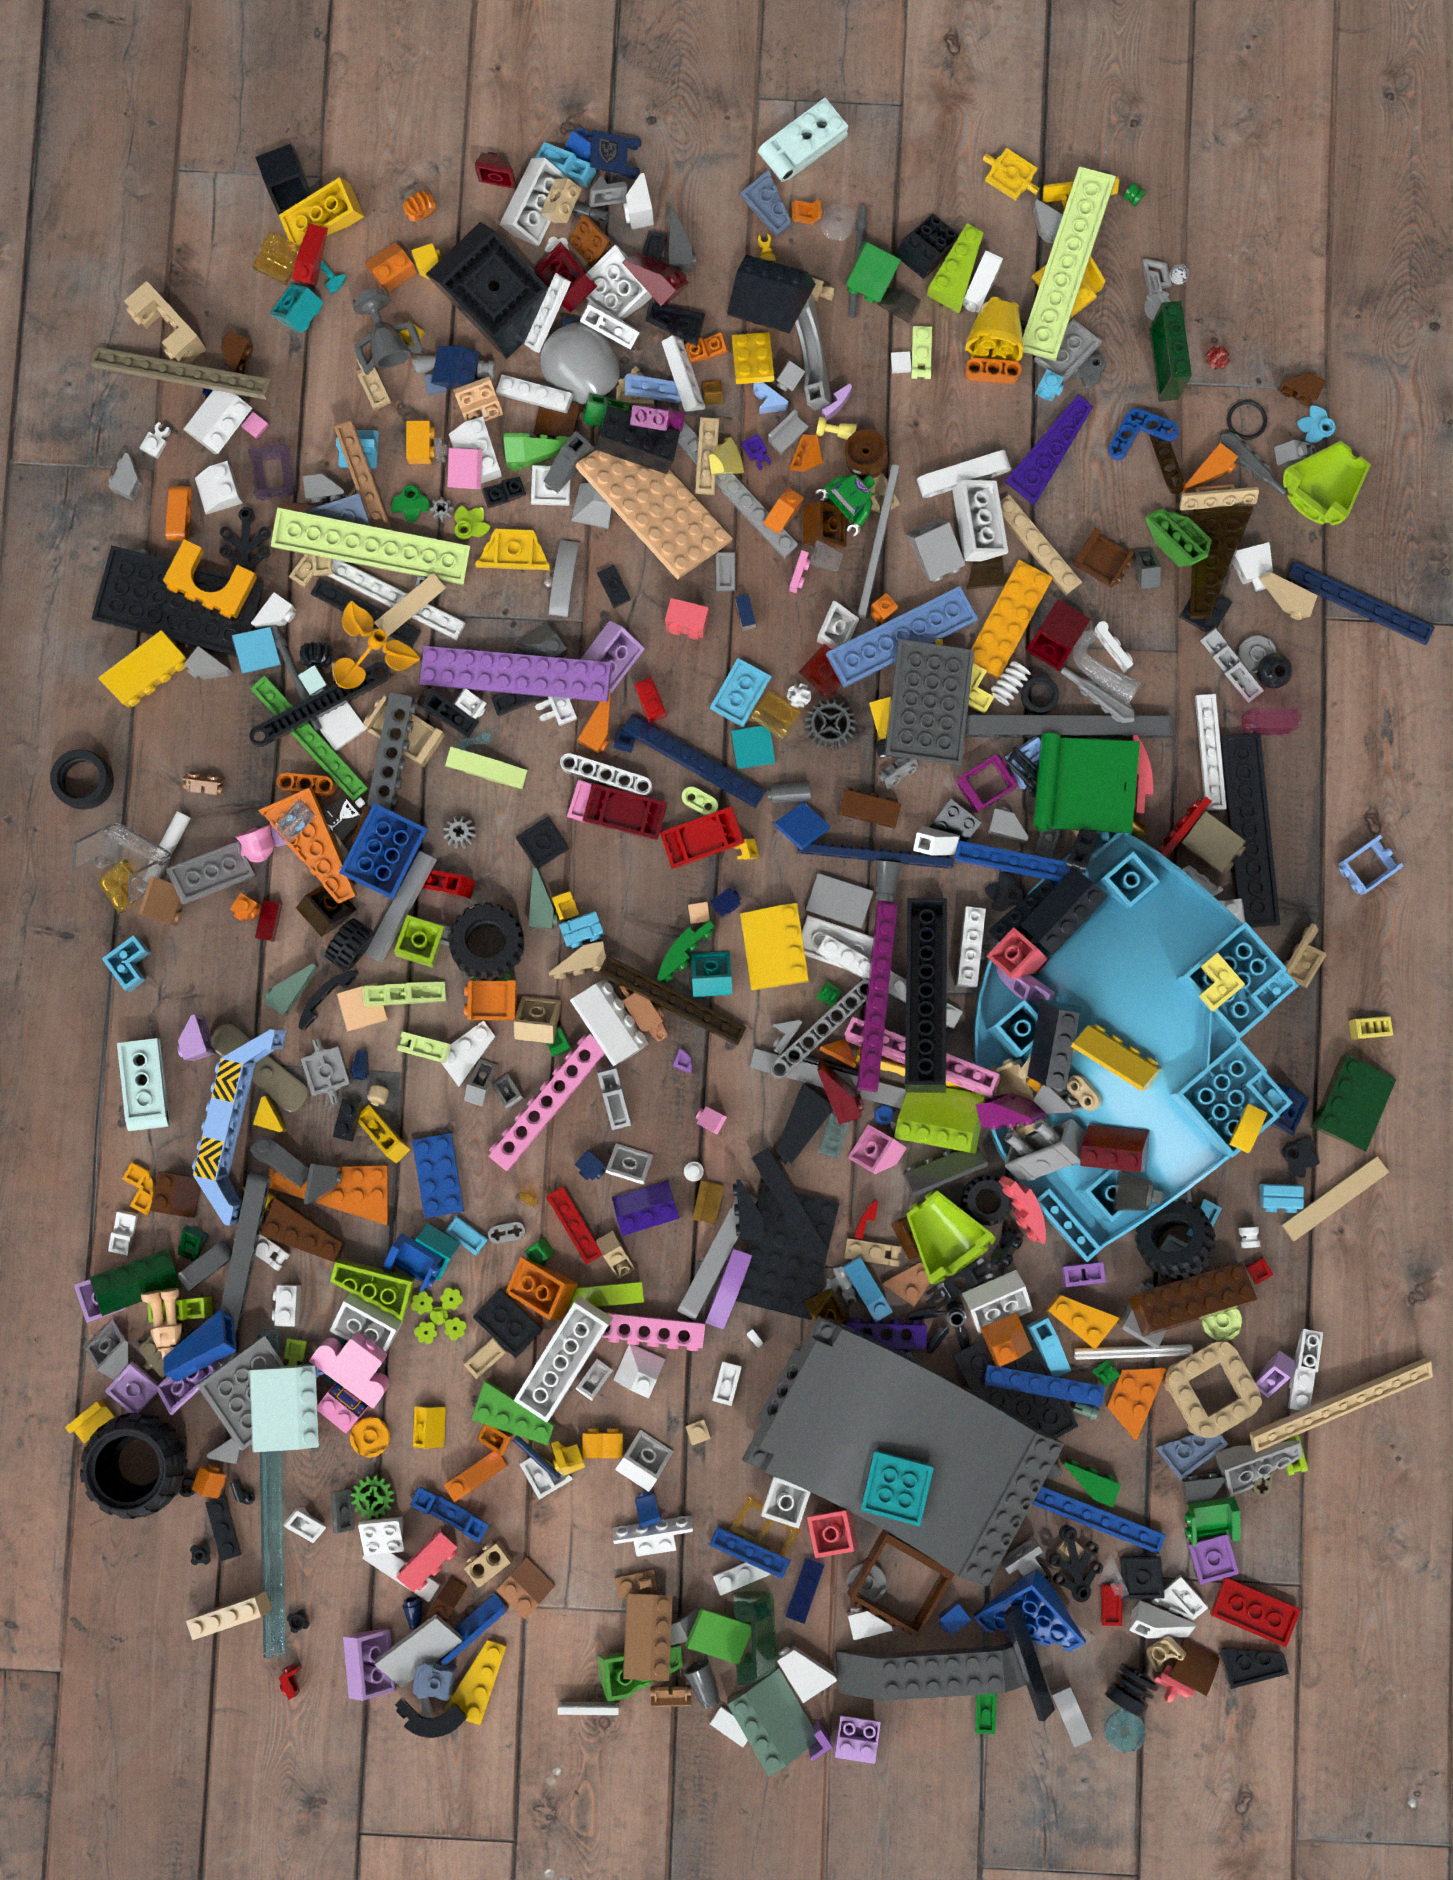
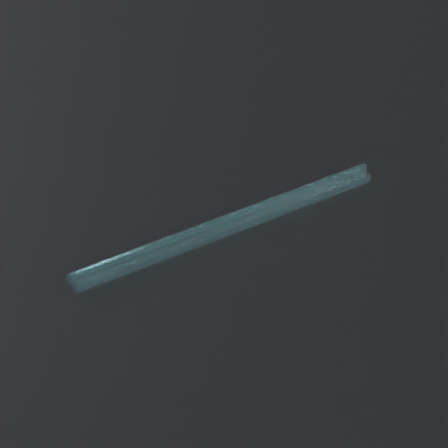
[257,1329,285,1659]

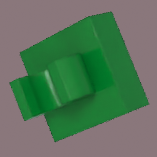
[816,981,843,1008]
[1092,1359,1120,1387]

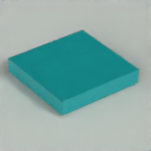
[731,725,775,770]

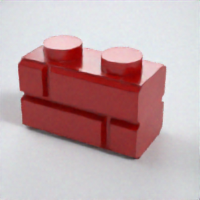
[634,677,667,723]

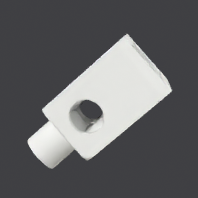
[1232,542,1273,591]

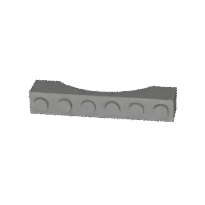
[795,294,832,411]

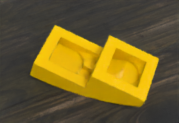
[1229,1104,1267,1153]

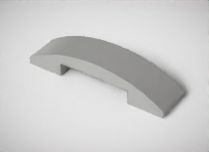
[549,540,580,618]

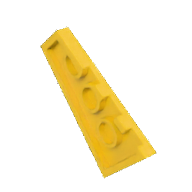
[442,1639,507,1725]

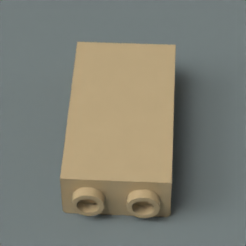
[363,695,445,767]
[987,1058,1050,1137]

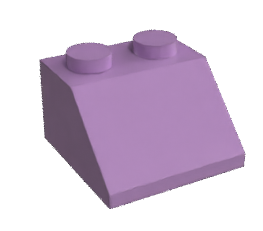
[177,1014,216,1061]

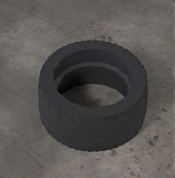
[50,749,114,810]

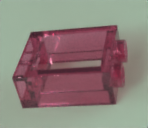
[1242,708,1301,735]

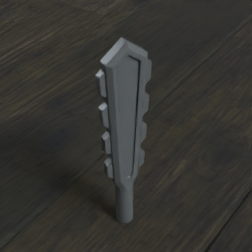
[1219,432,1288,496]

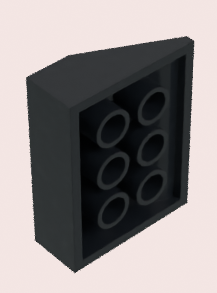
[727,255,816,334]

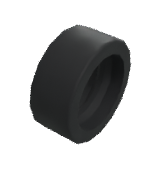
[1021,676,1059,715]

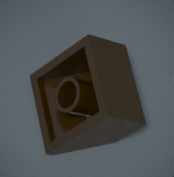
[296,885,356,937]

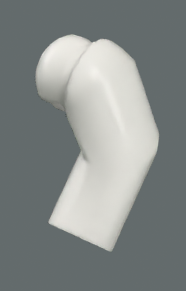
[419,1697,434,1718]

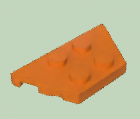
[1106,1367,1166,1440]

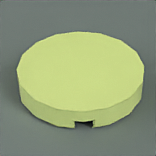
[1201,1309,1242,1341]

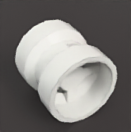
[1238,1226,1261,1248]

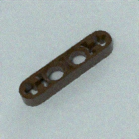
[1149,426,1185,494]

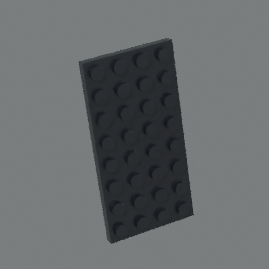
[91,545,264,657]

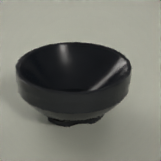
[1257,653,1292,689]

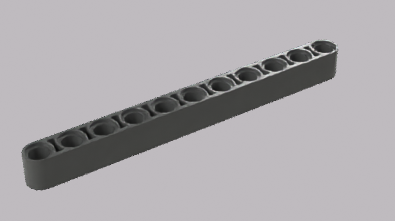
[965,715,1174,738]

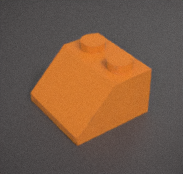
[364,242,417,293]

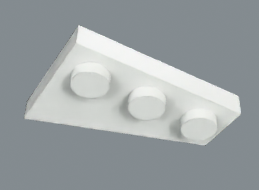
[442,1020,496,1087]

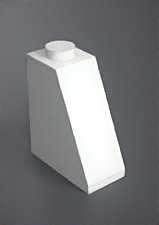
[963,251,1003,313]
[777,1645,837,1703]

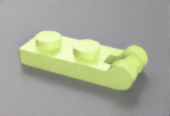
[911,326,932,379]
[396,1031,451,1064]

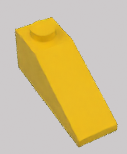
[358,1105,410,1164]

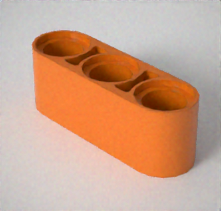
[964,358,1022,384]
[165,486,192,541]
[277,773,336,796]

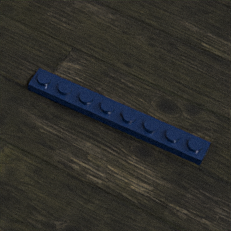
[622,713,766,808]
[797,842,954,869]

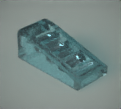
[819,1113,849,1159]

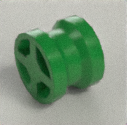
[1123,182,1147,207]

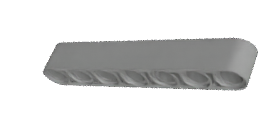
[770,980,868,1079]
[677,1194,758,1321]

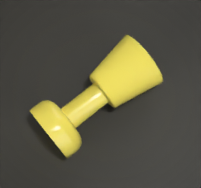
[816,417,857,440]

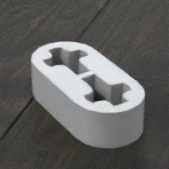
[488,1222,526,1244]

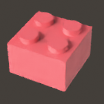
[665,598,709,640]
[807,1508,858,1558]

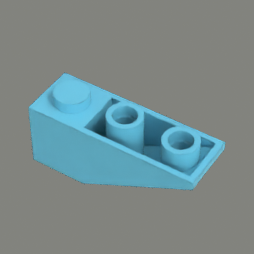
[1026,1317,1071,1377]

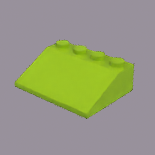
[894,1088,986,1154]

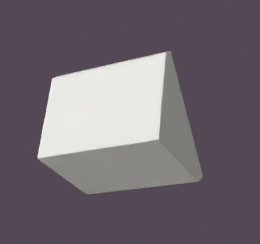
[817,601,859,649]
[605,1143,653,1184]

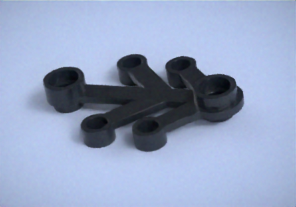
[219,507,271,573]
[1049,1525,1103,1602]

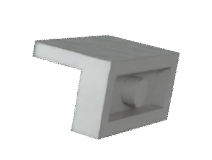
[768,409,808,455]

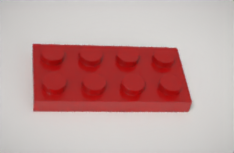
[1155,796,1212,858]
[1210,1577,1301,1647]

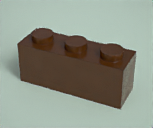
[838,788,901,829]

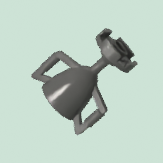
[351,288,423,375]

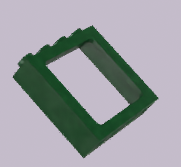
[1149,300,1192,402]

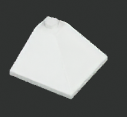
[586,245,652,320]

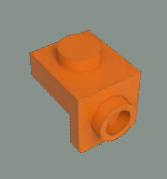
[792,200,822,225]
[870,593,898,624]

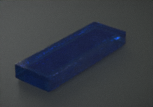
[785,1558,824,1624]

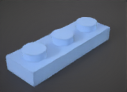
[625,374,681,403]

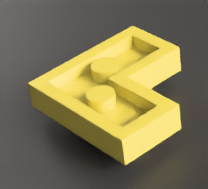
[968,663,994,714]
[1198,952,1245,1012]

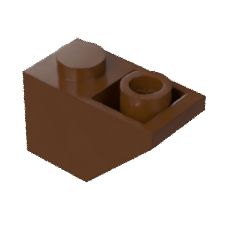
[221,331,253,374]
[1278,372,1326,406]

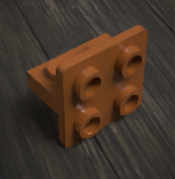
[568,214,615,267]

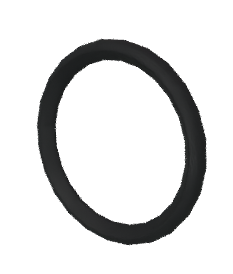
[1227,400,1267,440]

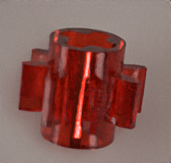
[1206,345,1230,370]

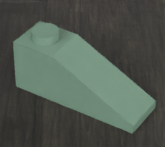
[529,868,558,930]
[263,964,319,1016]

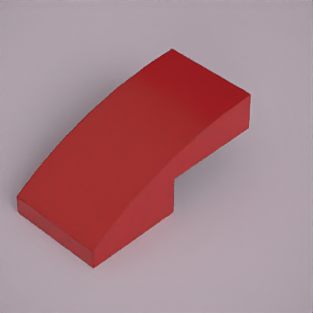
[854,1201,879,1239]

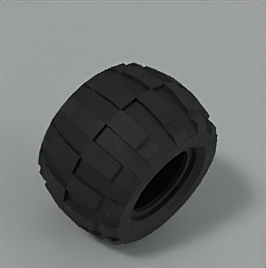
[80,1412,188,1519]

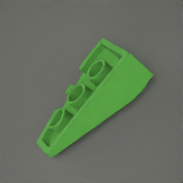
[503,433,570,471]
[597,1645,683,1701]

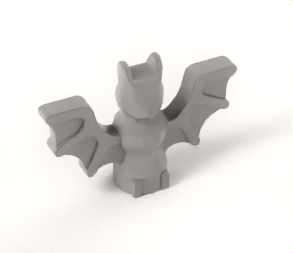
[820,1263,857,1305]

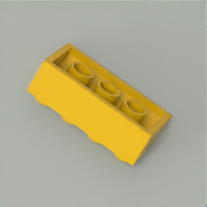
[1071,1024,1161,1091]

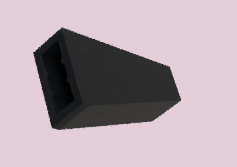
[775,1083,833,1165]

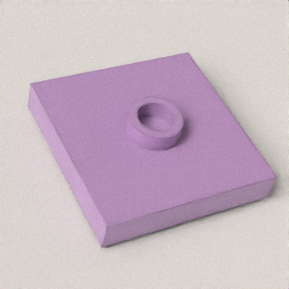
[105,1361,159,1414]

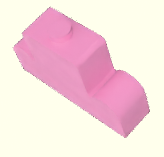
[309,1332,389,1408]

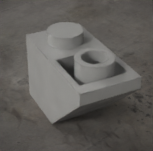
[1274,440,1317,468]
[108,453,143,501]
[303,474,347,506]
[1033,1085,1083,1114]

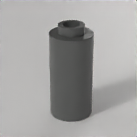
[767,781,811,804]

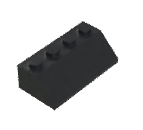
[1019,868,1107,955]
[1027,999,1081,1090]

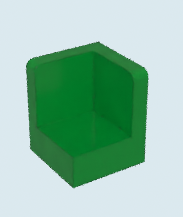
[547,1027,571,1057]

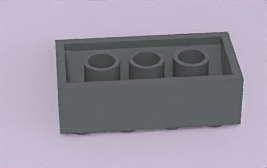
[902,1145,988,1196]

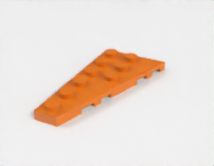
[258,787,358,904]
[269,1166,389,1225]

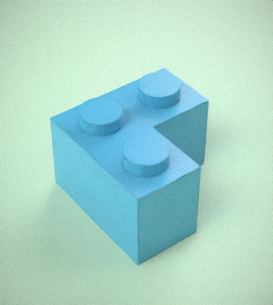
[102,935,151,992]

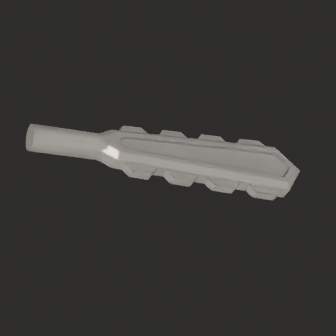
[1061,667,1134,723]

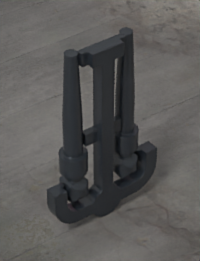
[1006,746,1038,797]

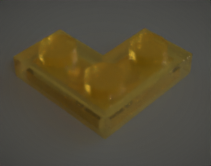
[97,859,137,914]

